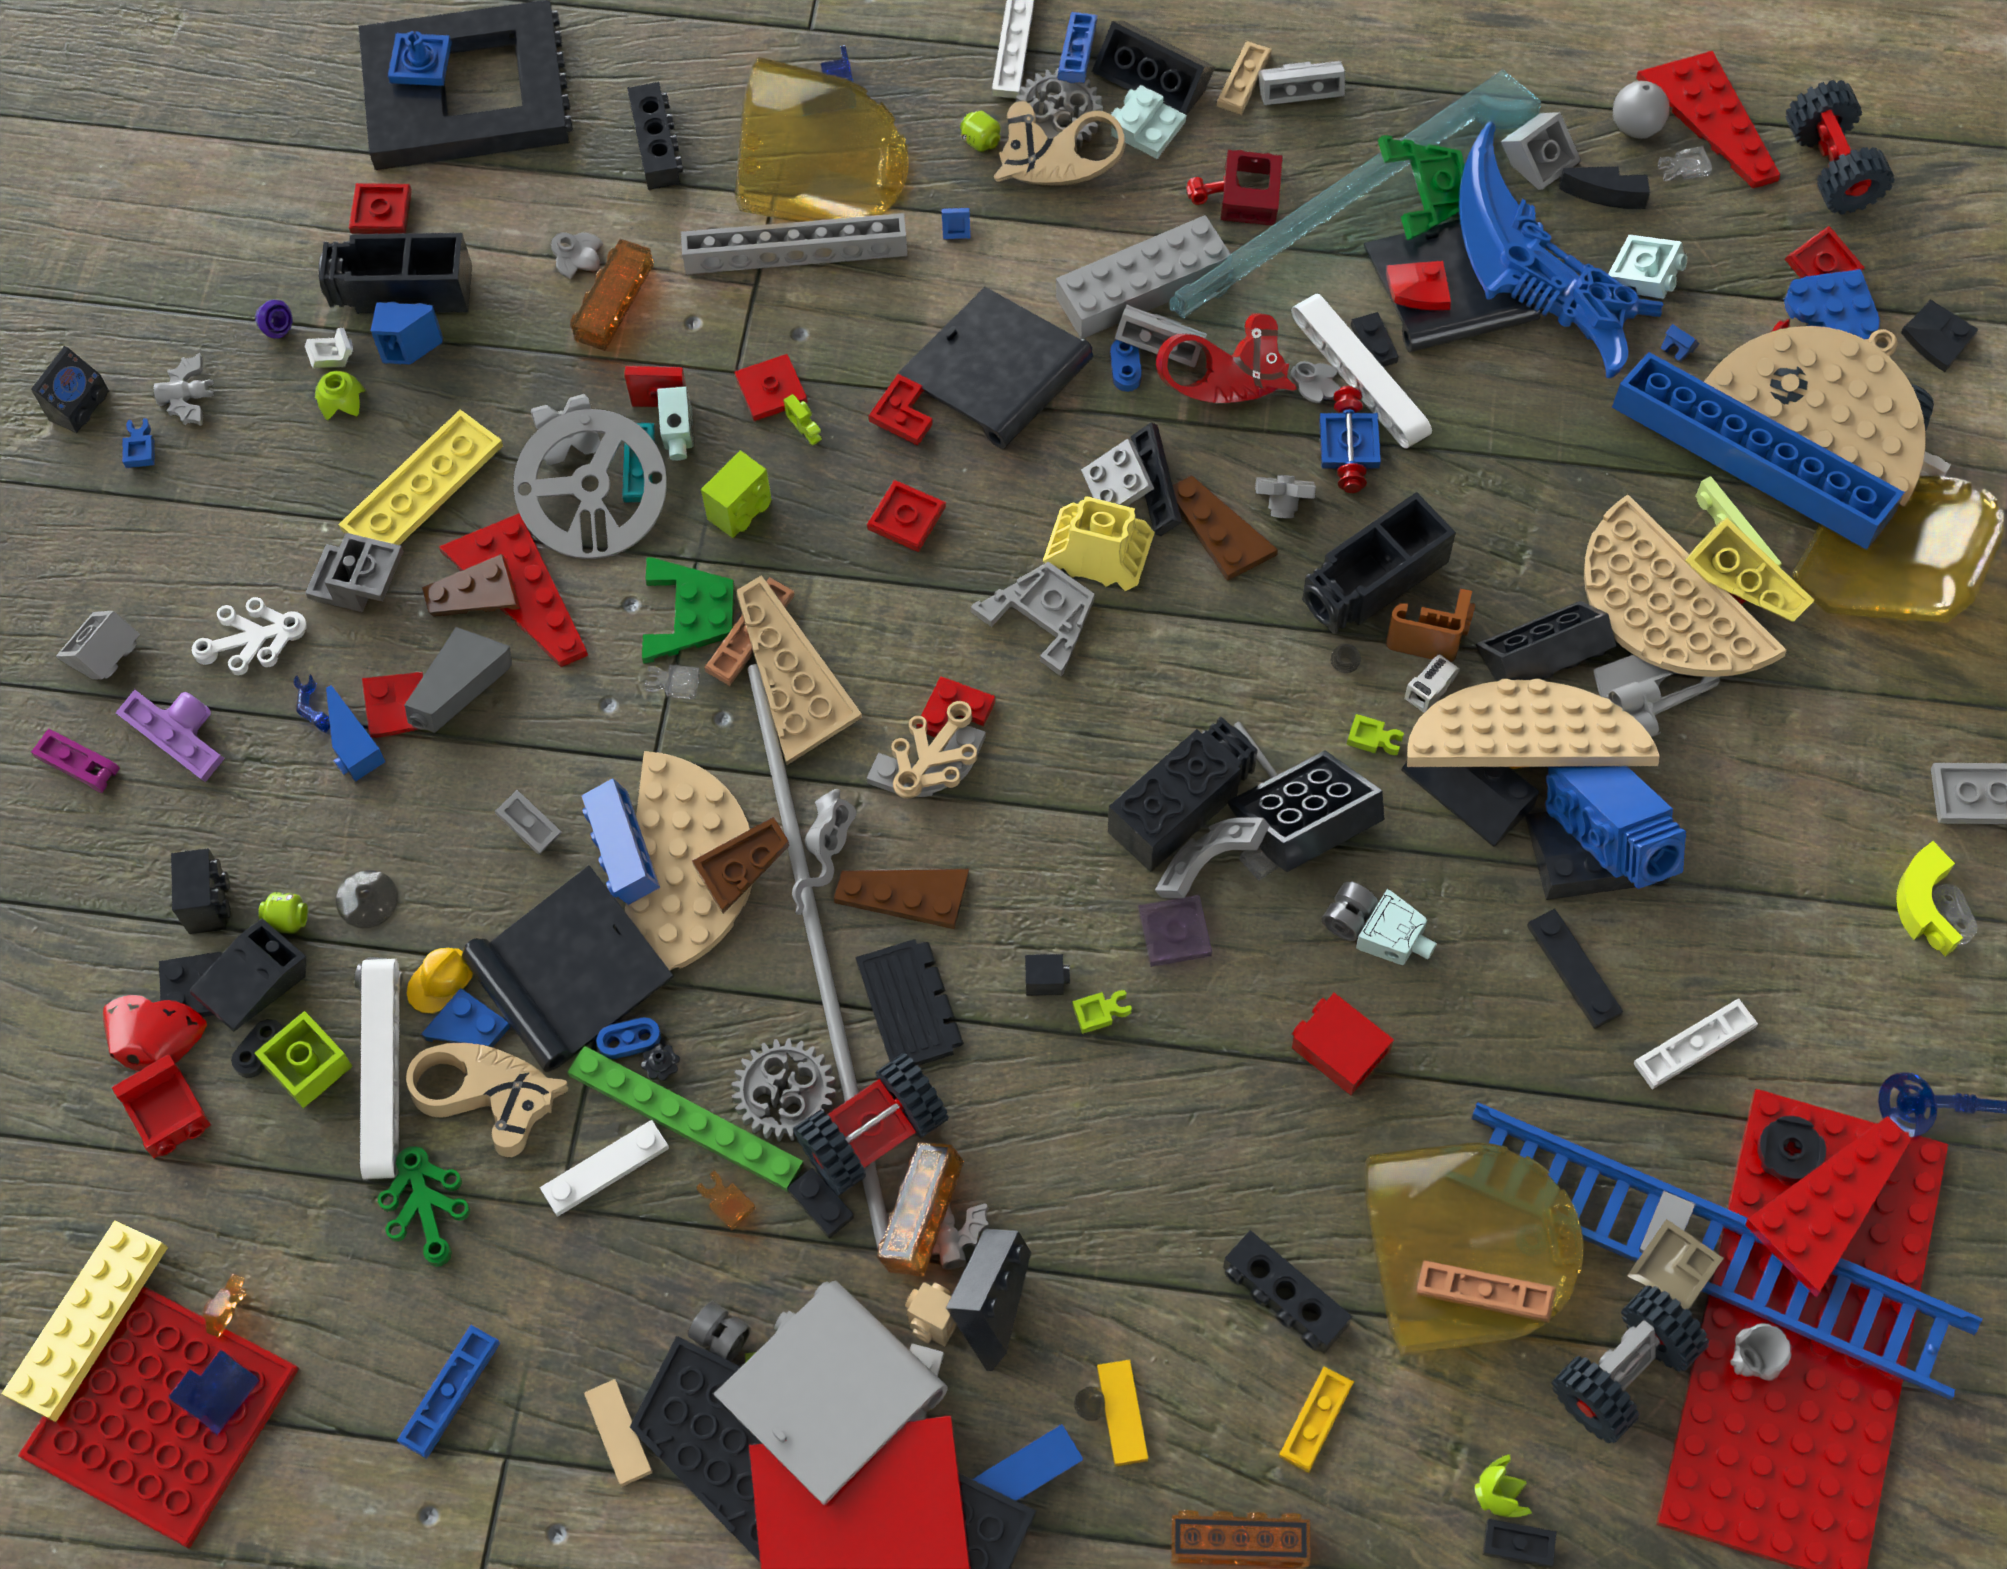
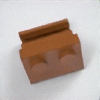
[1386,589,1475,662]

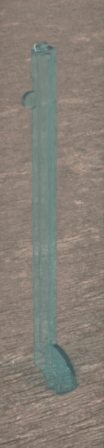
[1169,70,1541,318]

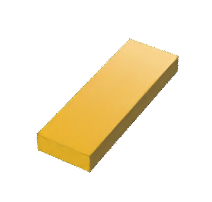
[1097,1360,1148,1467]
[1279,1366,1354,1473]

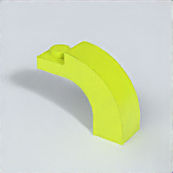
[1896,841,1963,956]

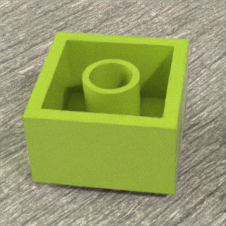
[701,450,772,538]
[255,1011,353,1109]

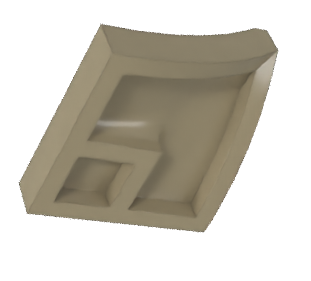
[1626,1219,1724,1309]

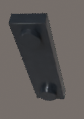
[1131,422,1182,536]
[1527,908,1623,1029]

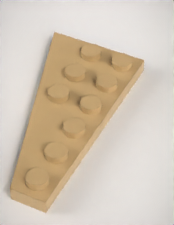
[736,575,862,765]

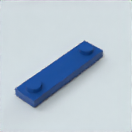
[1058,12,1098,83]
[396,1325,500,1459]

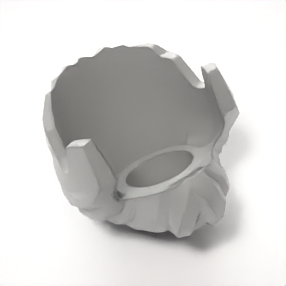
[1730,1324,1791,1381]

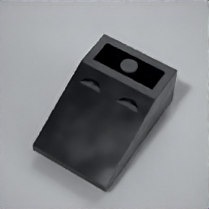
[190,919,306,1032]

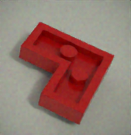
[868,374,933,445]
[916,676,996,738]

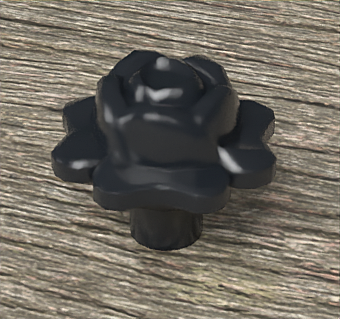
[641,1044,680,1081]

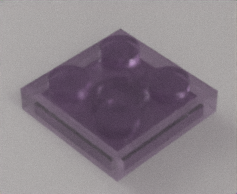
[1138,895,1212,967]

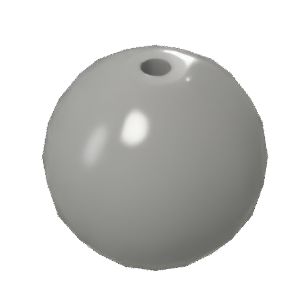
[1613,81,1669,139]

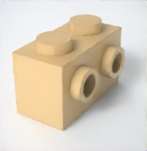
[905,1282,957,1347]

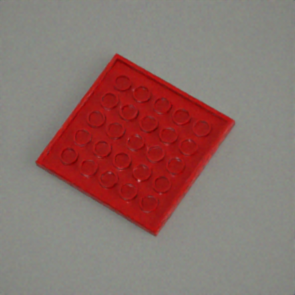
[18,1286,299,1549]

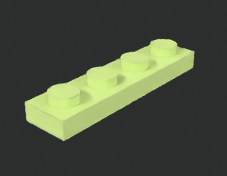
[1695,476,1782,567]

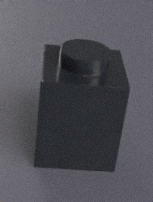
[1025,954,1070,996]

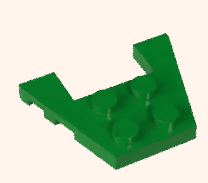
[1378,135,1465,241]
[642,557,735,664]

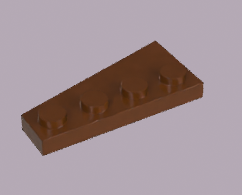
[1173,475,1278,581]
[834,869,969,929]

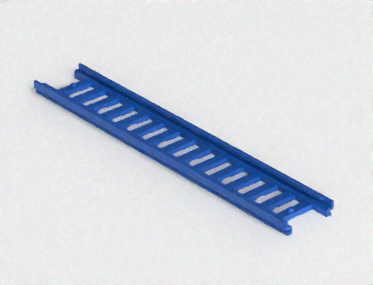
[1444,1102,1983,1400]

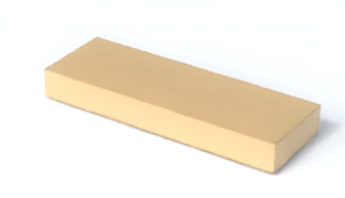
[1217,41,1272,115]
[584,1379,653,1487]

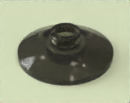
[336,870,398,928]

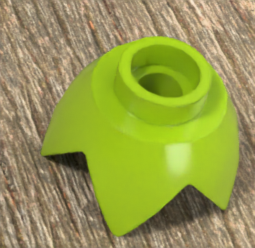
[315,371,366,420]
[1475,1454,1532,1517]

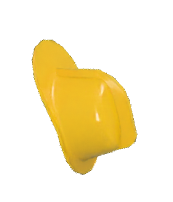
[406,948,473,1014]

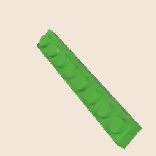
[568,1046,804,1192]

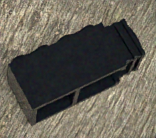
[318,233,472,314]
[1302,492,1456,634]
[1108,716,1258,872]

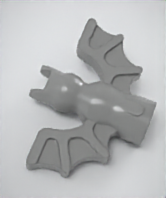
[154,353,214,426]
[898,1202,990,1270]

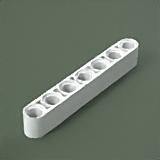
[1291,294,1432,449]
[360,959,399,1179]

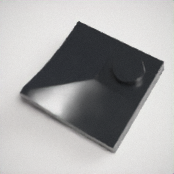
[1901,299,1979,372]

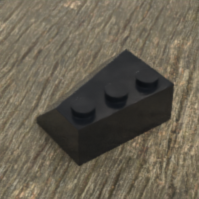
[946,1229,1031,1371]

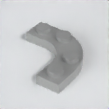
[867,726,986,797]
[1155,818,1270,898]

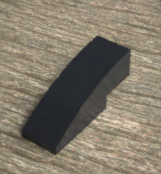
[1559,166,1650,209]

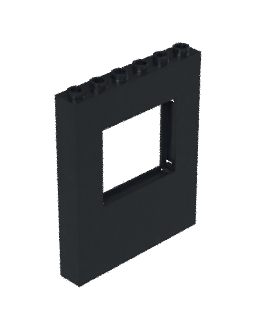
[358,0,573,171]

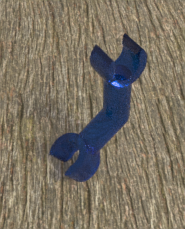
[294,674,330,733]

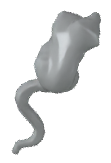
[792,789,856,915]

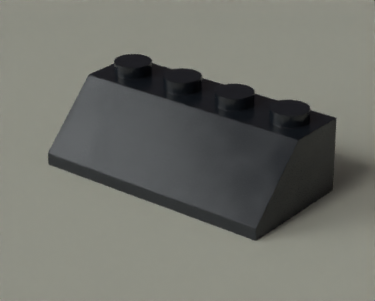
[1091,21,1216,116]
[1476,601,1616,681]
[1401,761,1539,847]

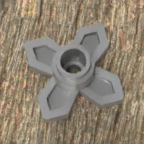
[531,394,600,465]
[1255,475,1316,518]

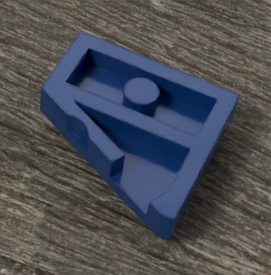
[421,988,511,1048]

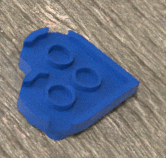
[1784,269,1880,339]

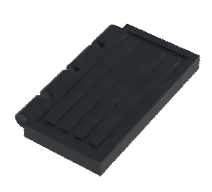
[856,939,964,1066]

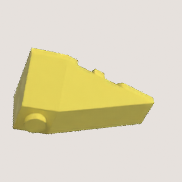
[1685,518,1815,622]

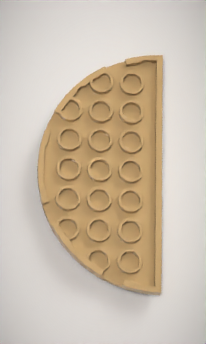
[1704,326,1926,507]
[1584,494,1786,677]
[1407,679,1660,767]
[625,751,752,970]

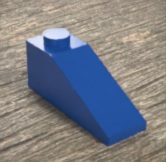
[326,685,386,782]

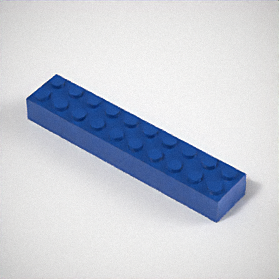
[1612,352,1905,550]

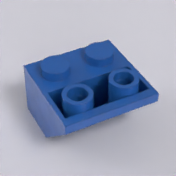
[371,302,443,365]

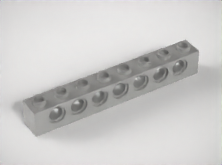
[681,213,908,274]

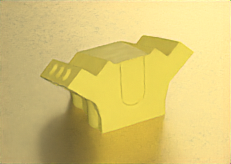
[1043,496,1155,591]

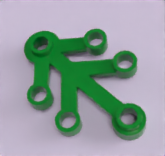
[378,1146,470,1267]

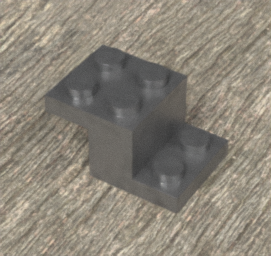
[305,533,404,612]

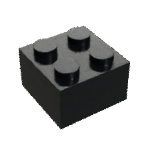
[171,848,231,934]

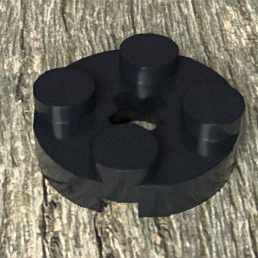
[1757,1116,1826,1182]

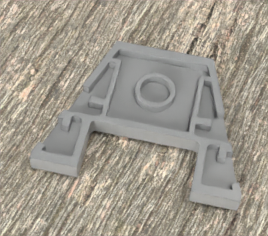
[971,562,1095,676]

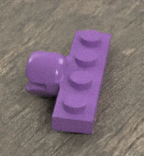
[116,690,225,782]

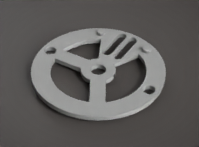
[514,409,667,559]

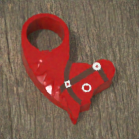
[1156,313,1297,403]

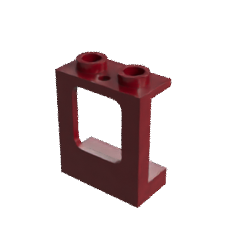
[1220,150,1283,226]

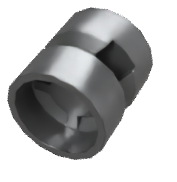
[1321,882,1378,941]
[688,1301,751,1361]

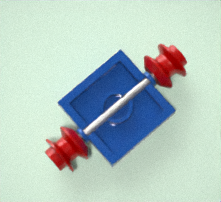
[1319,386,1381,493]

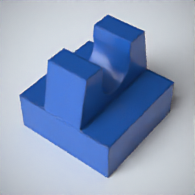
[942,208,971,239]
[1661,324,1699,362]

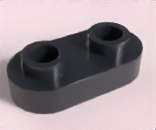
[231,1019,283,1078]

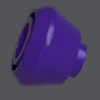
[255,300,293,338]

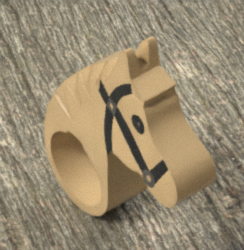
[994,101,1125,185]
[406,1043,568,1157]

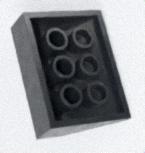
[1228,750,1385,872]
[1526,811,1670,900]

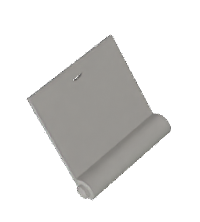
[714,1281,948,1505]

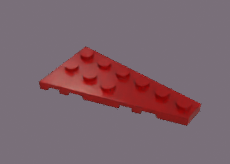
[1636,50,1781,188]
[439,513,588,667]
[1745,1116,1912,1298]

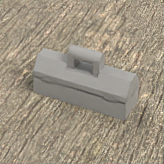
[1259,61,1345,105]
[1115,305,1207,368]

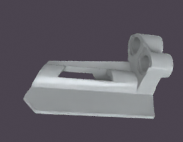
[1593,655,1720,737]

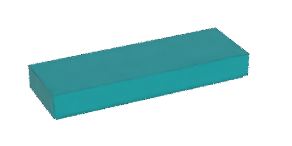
[622,423,655,503]

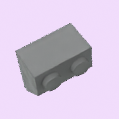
[1501,112,1581,190]
[56,611,140,679]

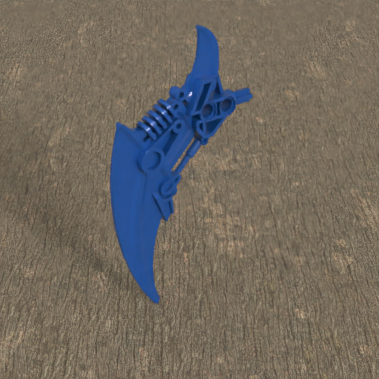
[1459,122,1663,378]

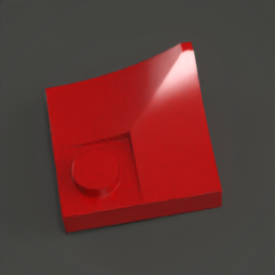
[1386,261,1451,310]
[362,672,423,738]

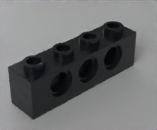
[627,82,683,190]
[1223,1230,1352,1354]

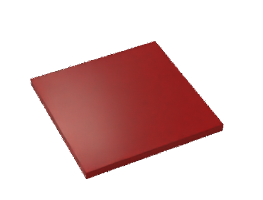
[749,1416,971,1569]

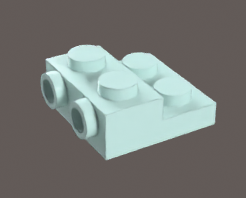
[1111,85,1186,159]
[1609,235,1687,299]

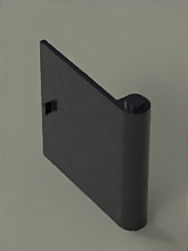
[1364,219,1544,353]
[897,287,1093,449]
[461,865,674,1072]

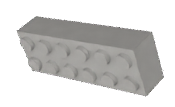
[1056,215,1232,339]

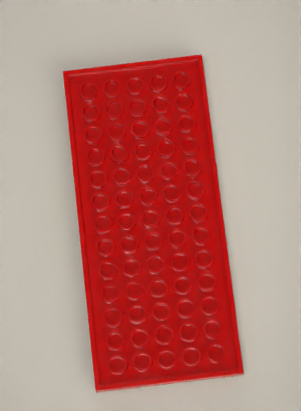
[1656,1089,1949,1569]

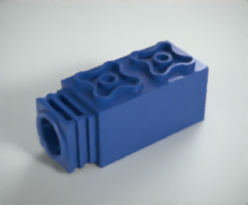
[1545,766,1686,889]

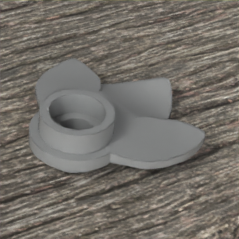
[551,232,603,279]
[1290,361,1340,403]

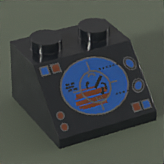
[31,346,109,433]

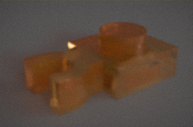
[696,1171,756,1231]
[203,1274,246,1337]

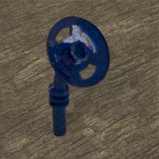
[1878,1072,2007,1137]

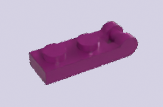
[31,728,120,793]

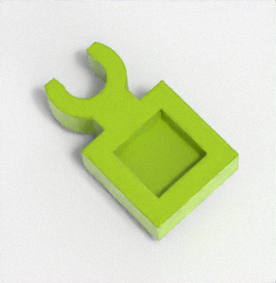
[784,394,822,446]
[1347,714,1404,755]
[1072,990,1132,1034]

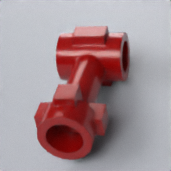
[1186,176,1240,205]

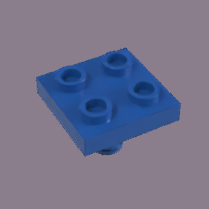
[388,31,452,86]

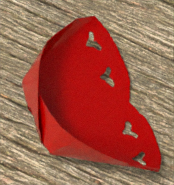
[103,995,207,1071]

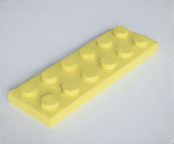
[339,410,503,545]
[2,1221,168,1422]

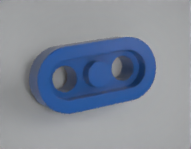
[1110,340,1141,391]
[597,1018,661,1059]

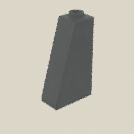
[404,627,512,733]

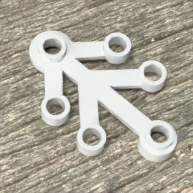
[192,597,307,675]

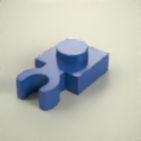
[122,418,155,468]

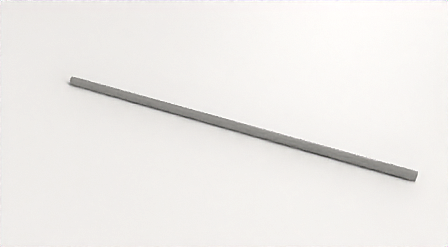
[747,664,896,1262]

